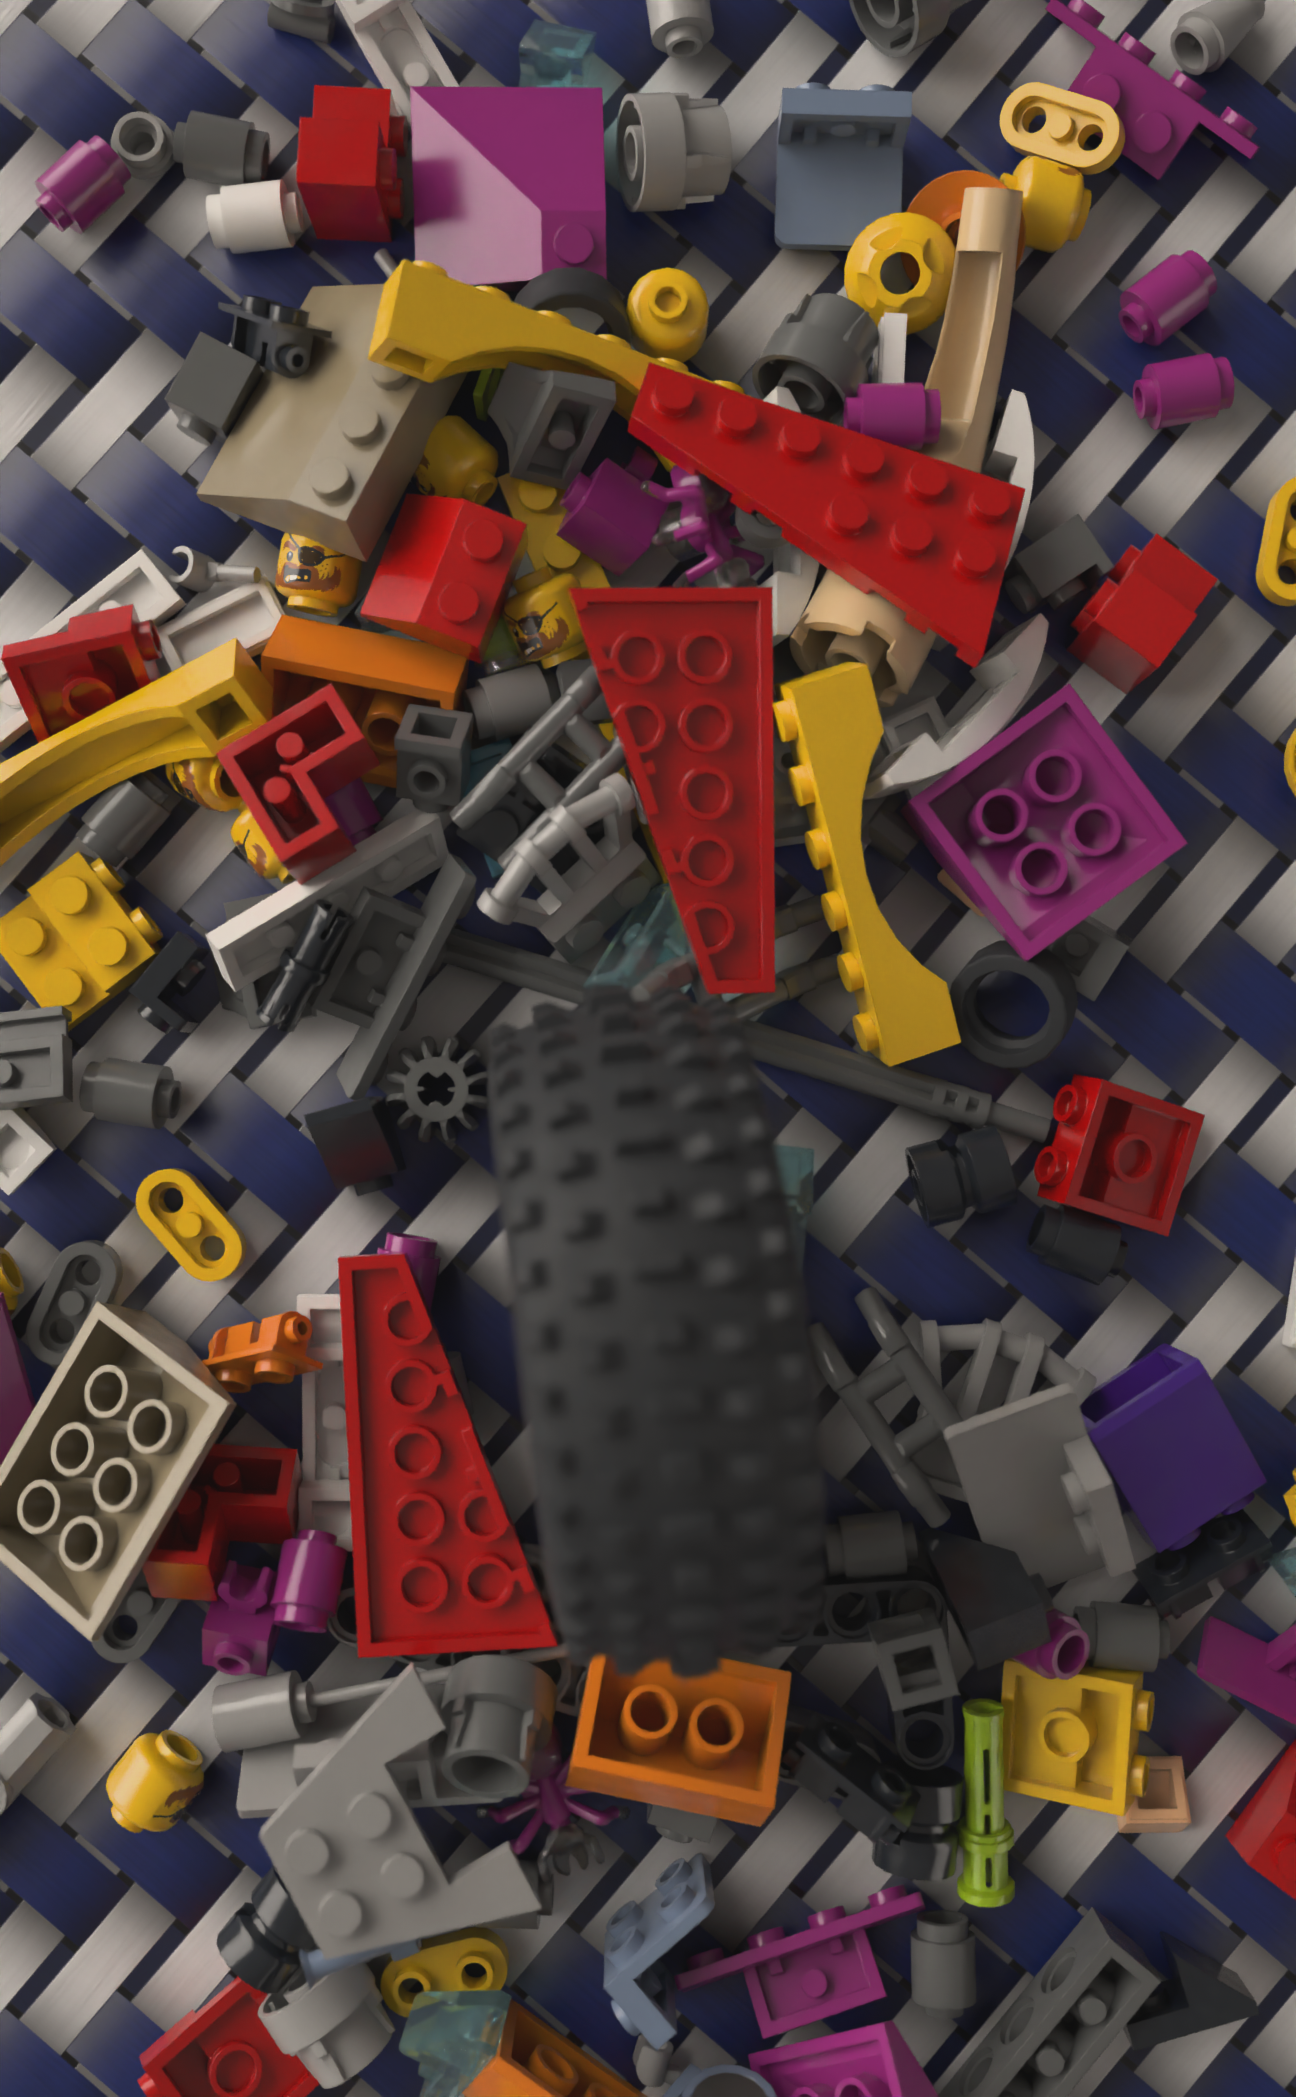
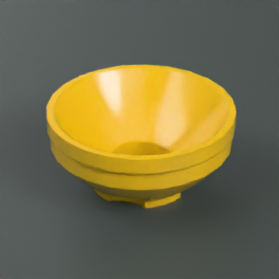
[844,212,956,335]

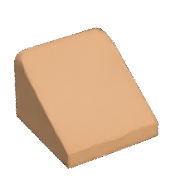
[1117,1756,1191,1833]

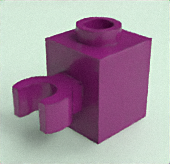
[556,446,670,577]
[202,1560,281,1676]

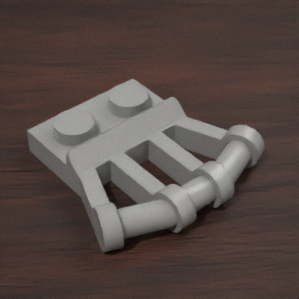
[477,773,662,964]
[911,1318,1097,1503]

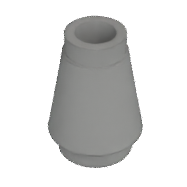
[1170,0,1265,75]

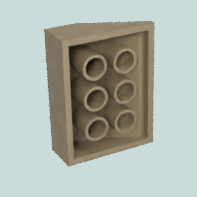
[196,284,469,562]
[0,1301,237,1641]

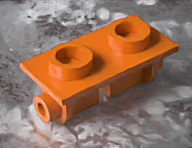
[202,1311,323,1393]

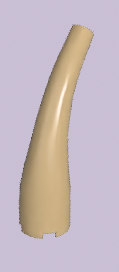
[789,187,1023,708]

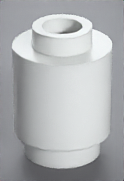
[206,179,304,254]

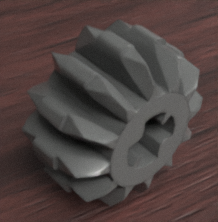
[385,1036,490,1143]

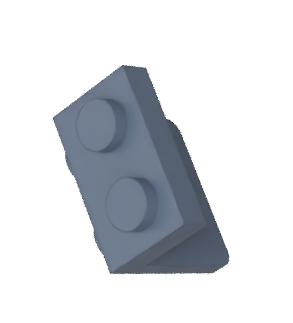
[774,82,912,251]
[604,1853,715,2051]

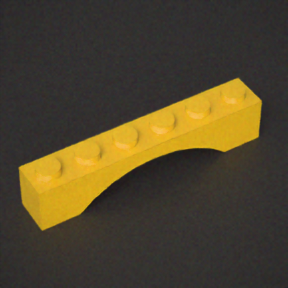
[367,259,746,473]
[0,638,273,867]
[773,662,961,1067]

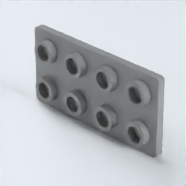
[944,1383,1136,1588]
[236,1684,503,1818]

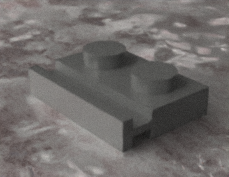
[0,1005,73,1110]

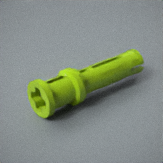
[956,1698,1015,1908]

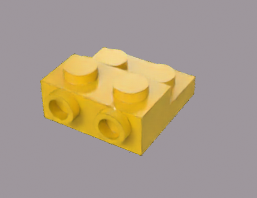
[0,851,163,1032]
[1001,1658,1155,1817]

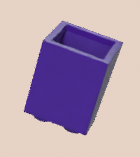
[1080,1343,1267,1553]

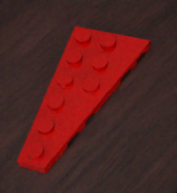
[627,362,1026,668]
[568,587,775,994]
[338,1252,559,1658]

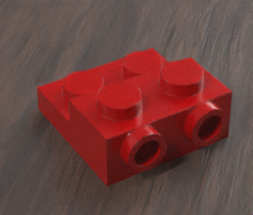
[1,604,162,743]
[1034,1074,1205,1237]
[137,1977,320,2097]

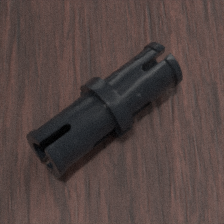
[256,899,354,1032]

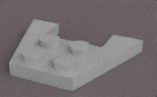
[259,1662,542,1960]

